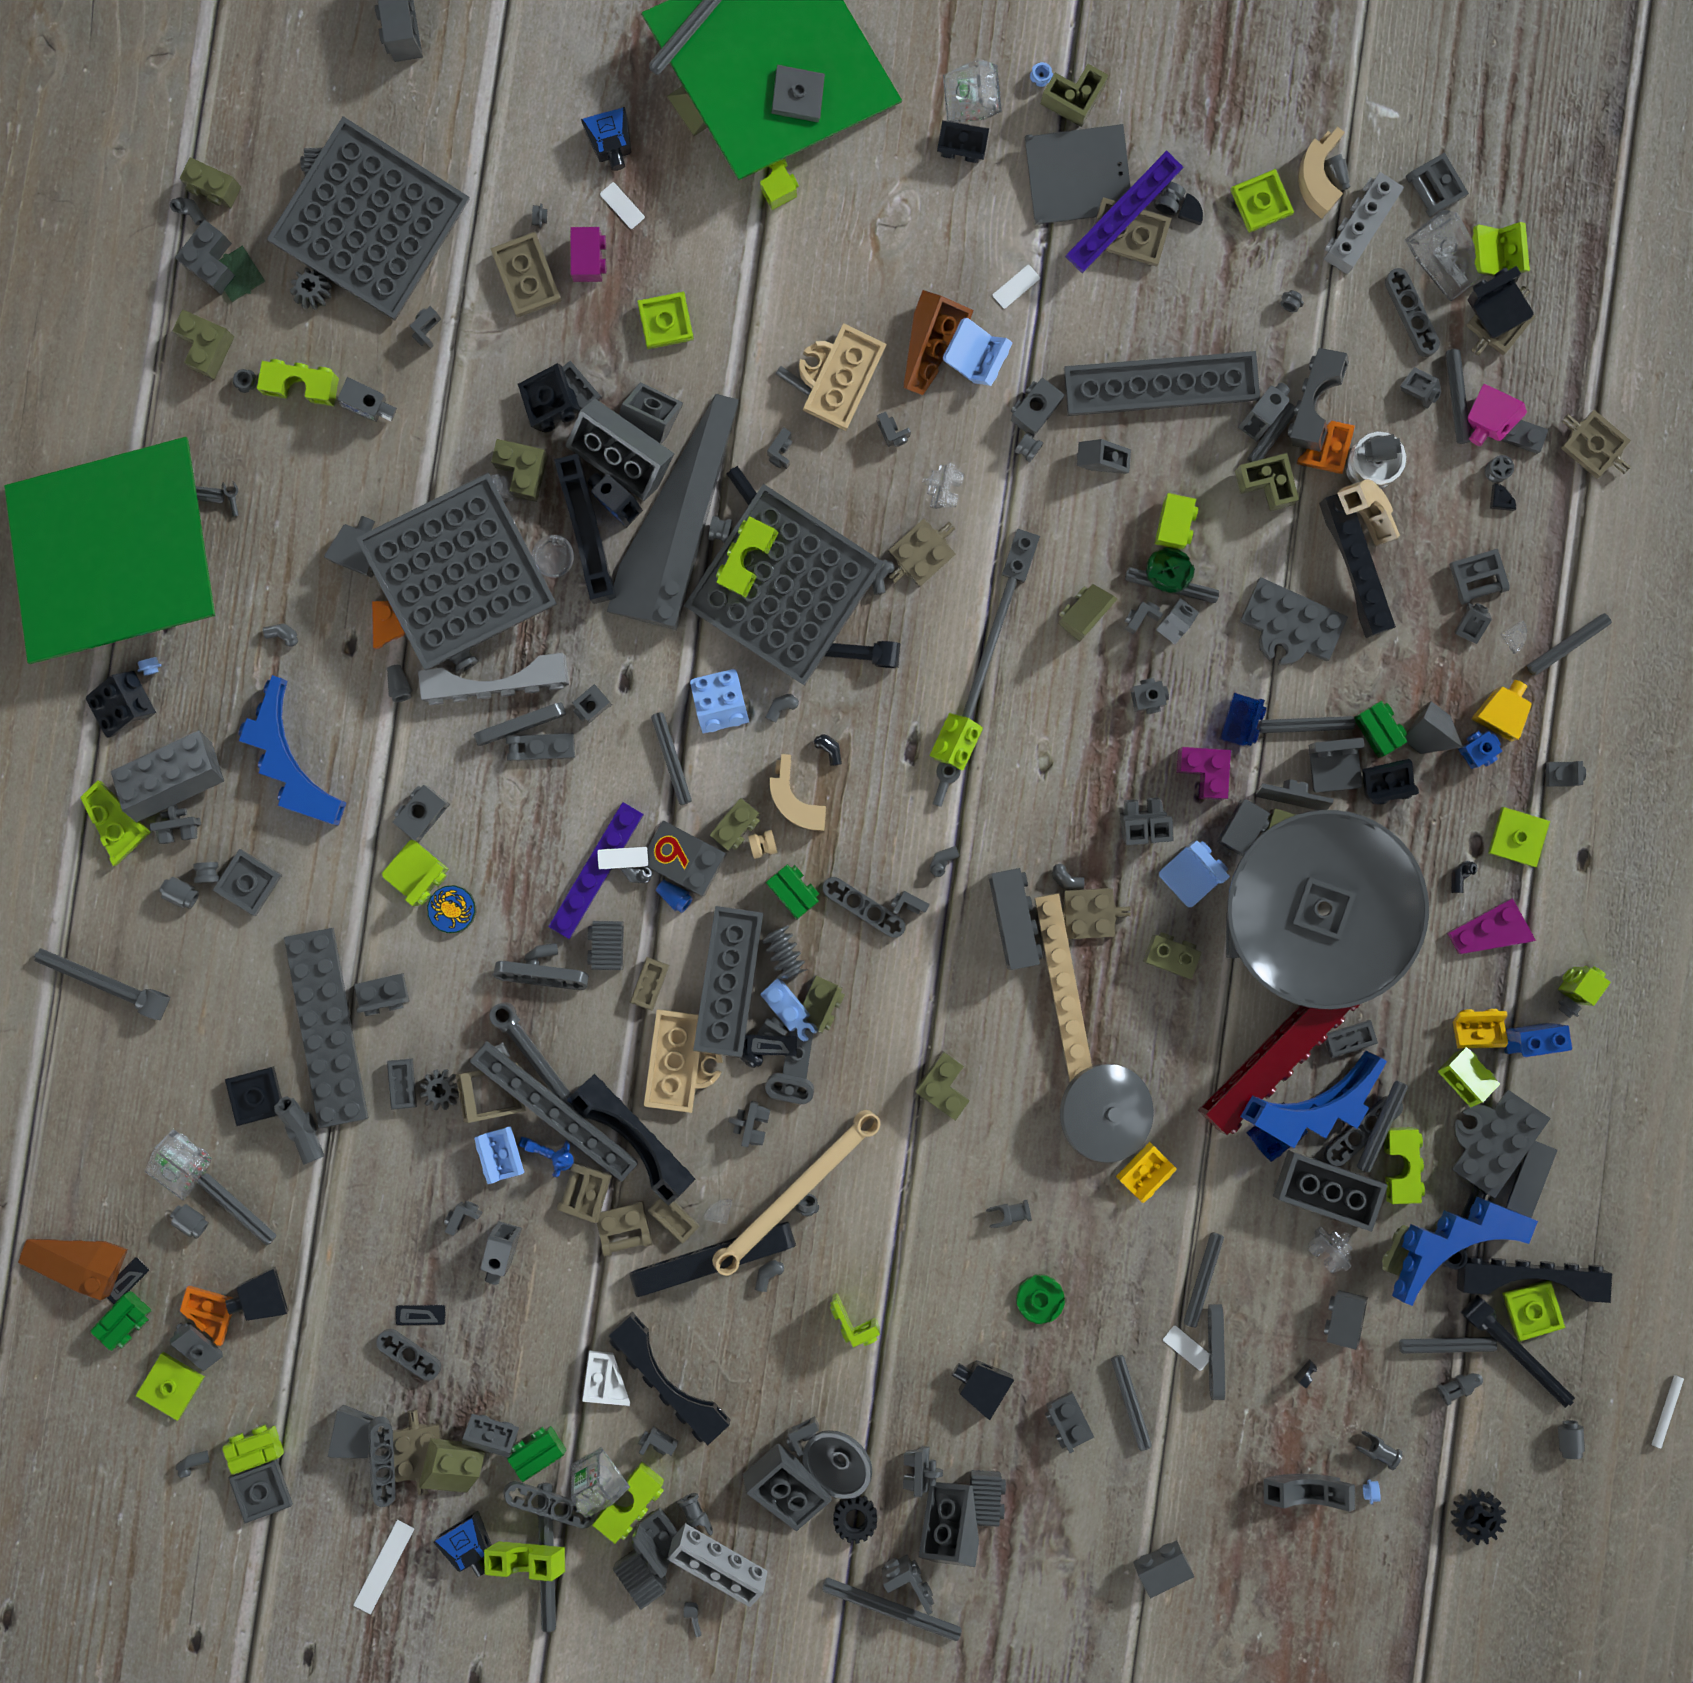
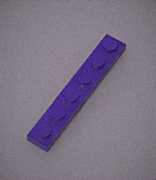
[1065,150,1184,274]
[548,802,644,939]

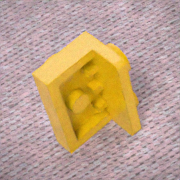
[1453,1009,1508,1049]
[1116,1142,1177,1203]

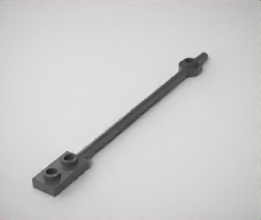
[933,528,1040,807]

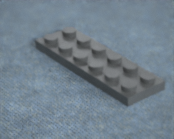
[693,906,763,1058]

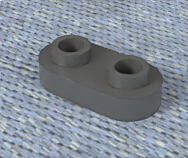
[765,1073,814,1104]

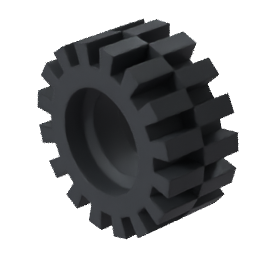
[833,1495,877,1544]

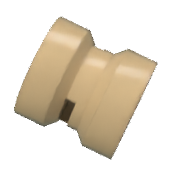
[748,830,778,859]

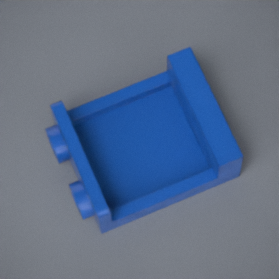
[1504,1023,1572,1057]

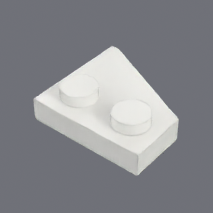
[582,1350,630,1406]

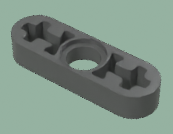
[376,1329,441,1381]

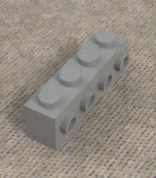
[1323,172,1404,275]
[667,1523,768,1607]

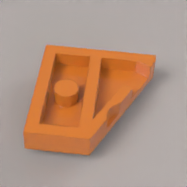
[1297,421,1355,474]
[372,601,405,649]
[180,1286,232,1346]

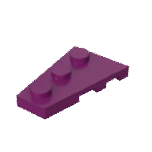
[1447,898,1536,954]

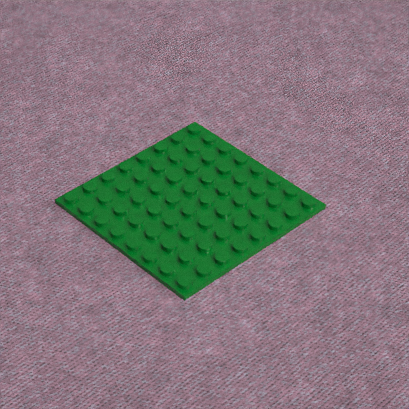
[641,0,902,180]
[4,437,215,664]

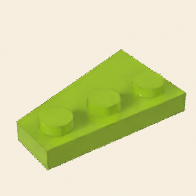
[80,780,151,866]

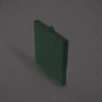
[219,245,265,302]

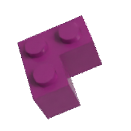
[1176,747,1231,800]

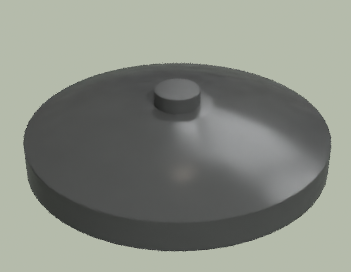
[1060,1064,1154,1163]

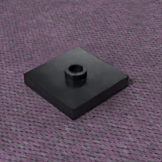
[225,1066,282,1126]

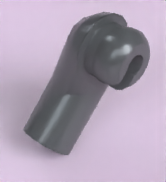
[170,197,206,225]
[872,560,894,595]
[263,624,298,647]
[765,694,799,723]
[930,846,960,877]
[1052,864,1084,889]
[620,867,653,883]
[524,943,558,965]
[755,1260,784,1292]
[176,1450,210,1478]

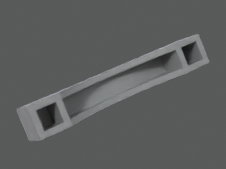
[418,653,569,705]

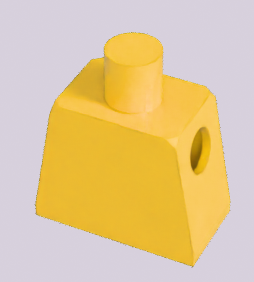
[1472,680,1532,742]

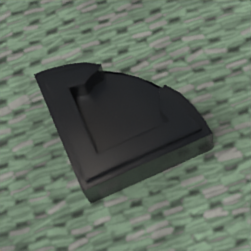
[1178,193,1203,225]
[1490,483,1516,511]
[1294,1359,1317,1388]

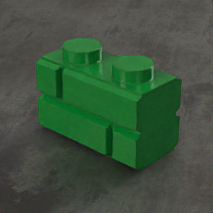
[1354,701,1408,758]
[766,864,819,920]
[90,1291,151,1351]
[507,1426,567,1482]

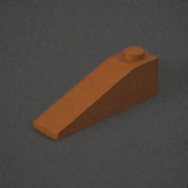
[903,290,974,395]
[18,1239,128,1300]

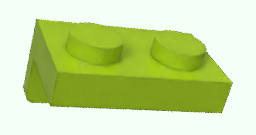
[929,713,983,770]

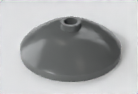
[803,1430,872,1499]

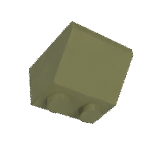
[1059,584,1117,642]
[419,1438,485,1493]

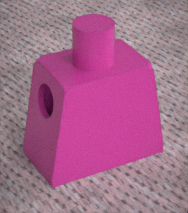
[1468,384,1527,446]

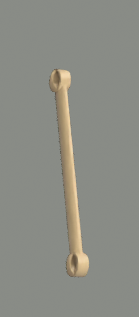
[712,1110,880,1276]

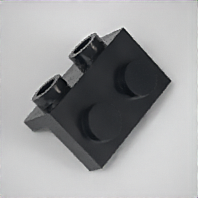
[937,120,989,163]
[1362,759,1419,805]

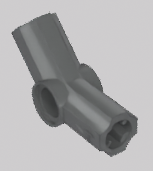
[274,1096,325,1165]

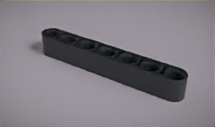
[629,1222,796,1297]

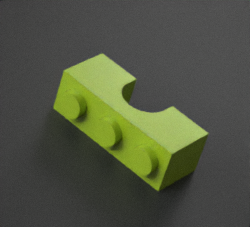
[760,159,799,210]
[257,359,339,406]
[716,516,779,598]
[1384,1127,1425,1204]
[592,1461,664,1544]
[484,1541,565,1581]

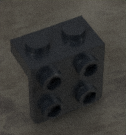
[1467,266,1534,339]
[86,671,156,738]

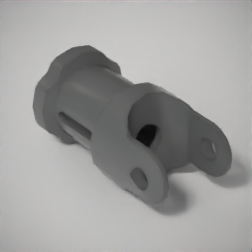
[986,1200,1032,1228]
[1437,1373,1483,1406]
[1356,1431,1403,1471]
[677,1493,713,1536]

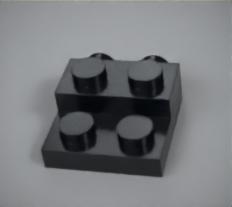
[518,363,580,433]

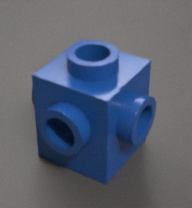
[1458,731,1502,769]

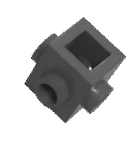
[1130,678,1169,714]

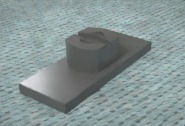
[1255,779,1334,810]
[1505,1141,1558,1218]

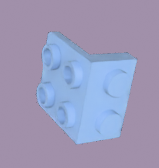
[943,318,1012,386]
[690,669,749,734]
[1159,840,1230,907]

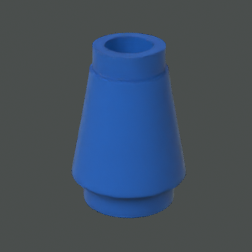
[656,880,693,913]

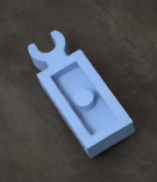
[760,978,818,1041]

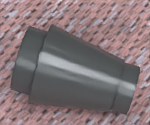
[1324,154,1351,191]
[387,664,413,702]

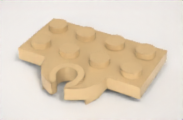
[799,323,887,431]
[644,1009,723,1113]

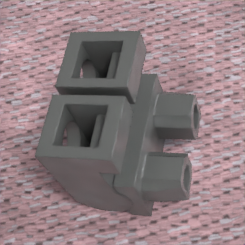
[1120,797,1174,845]

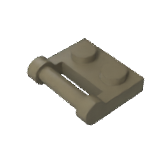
[557,1162,612,1223]
[597,1201,652,1257]

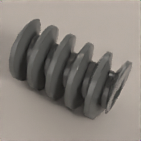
[762,925,808,979]

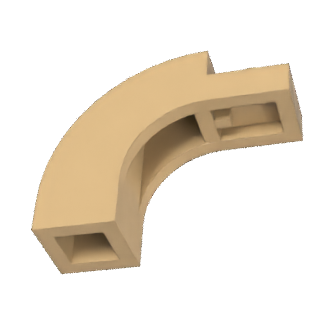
[1298,127,1345,219]
[1337,479,1400,546]
[770,754,826,831]

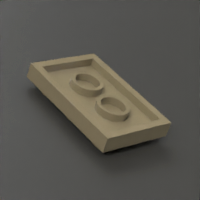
[1094,197,1172,267]
[490,232,562,318]

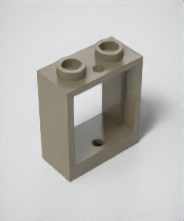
[455,1063,526,1123]

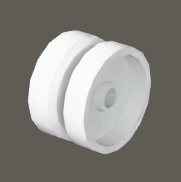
[1345,432,1406,489]

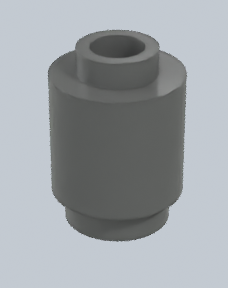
[1364,434,1402,463]
[159,877,199,909]
[170,1204,209,1239]
[1558,1420,1585,1459]

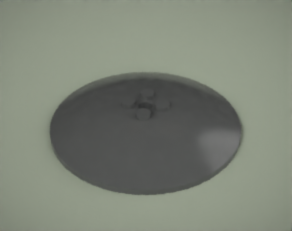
[1227,810,1429,1009]

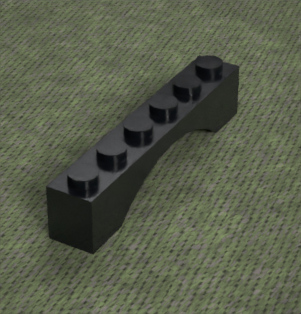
[554,453,616,604]
[1319,494,1396,638]
[567,1073,696,1206]
[1457,1256,1612,1303]
[609,1311,731,1446]

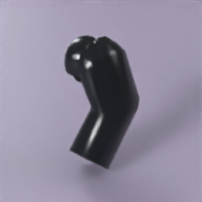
[814,734,842,766]
[1451,861,1478,893]
[740,1035,763,1068]

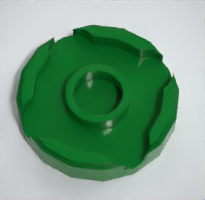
[1016,1274,1065,1324]

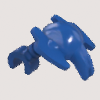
[518,1137,574,1178]

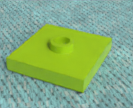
[1230,169,1294,233]
[637,291,694,350]
[1488,807,1550,867]
[1502,1280,1565,1342]
[136,1352,205,1421]

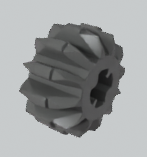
[290,267,332,310]
[420,1069,459,1110]

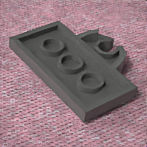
[1240,577,1348,665]
[1452,1090,1551,1199]

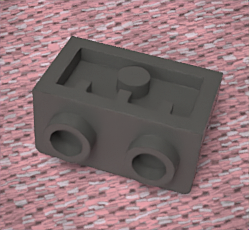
[354,973,410,1016]
[1045,1391,1095,1453]
[462,1414,519,1458]

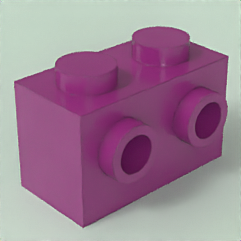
[570,227,607,282]

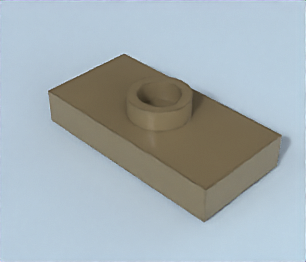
[629,957,670,1011]
[647,1197,700,1244]

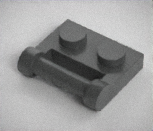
[1405,152,1469,218]
[1449,549,1510,605]

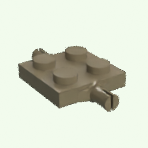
[1466,286,1536,356]
[1561,410,1631,479]
[888,518,956,587]
[1062,888,1131,939]
[393,1409,441,1495]

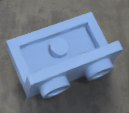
[474,1126,524,1184]

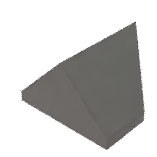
[1405,701,1462,754]

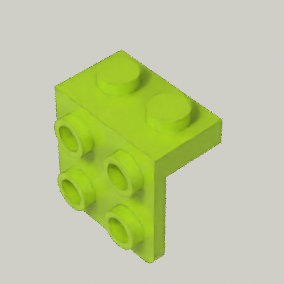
[1472,222,1530,276]
[382,840,449,906]
[830,1293,880,1347]

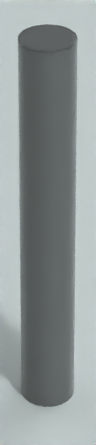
[776,366,812,396]

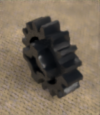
[1450,1489,1507,1545]

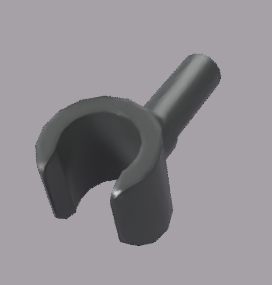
[222,481,239,516]
[684,1602,702,1637]

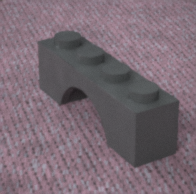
[1288,348,1349,452]

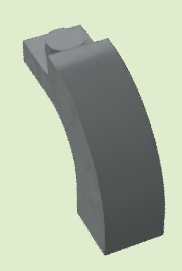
[1264,1474,1355,1511]

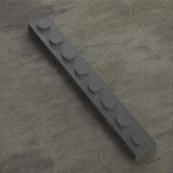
[470,1041,638,1182]

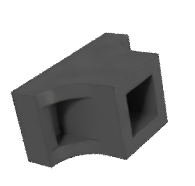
[1156,598,1199,644]

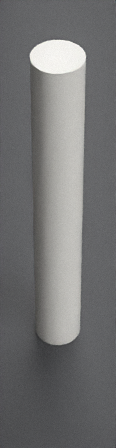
[1651,1375,1684,1448]

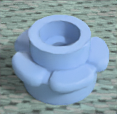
[1030,62,1053,87]
[137,657,162,676]
[1363,1479,1381,1505]

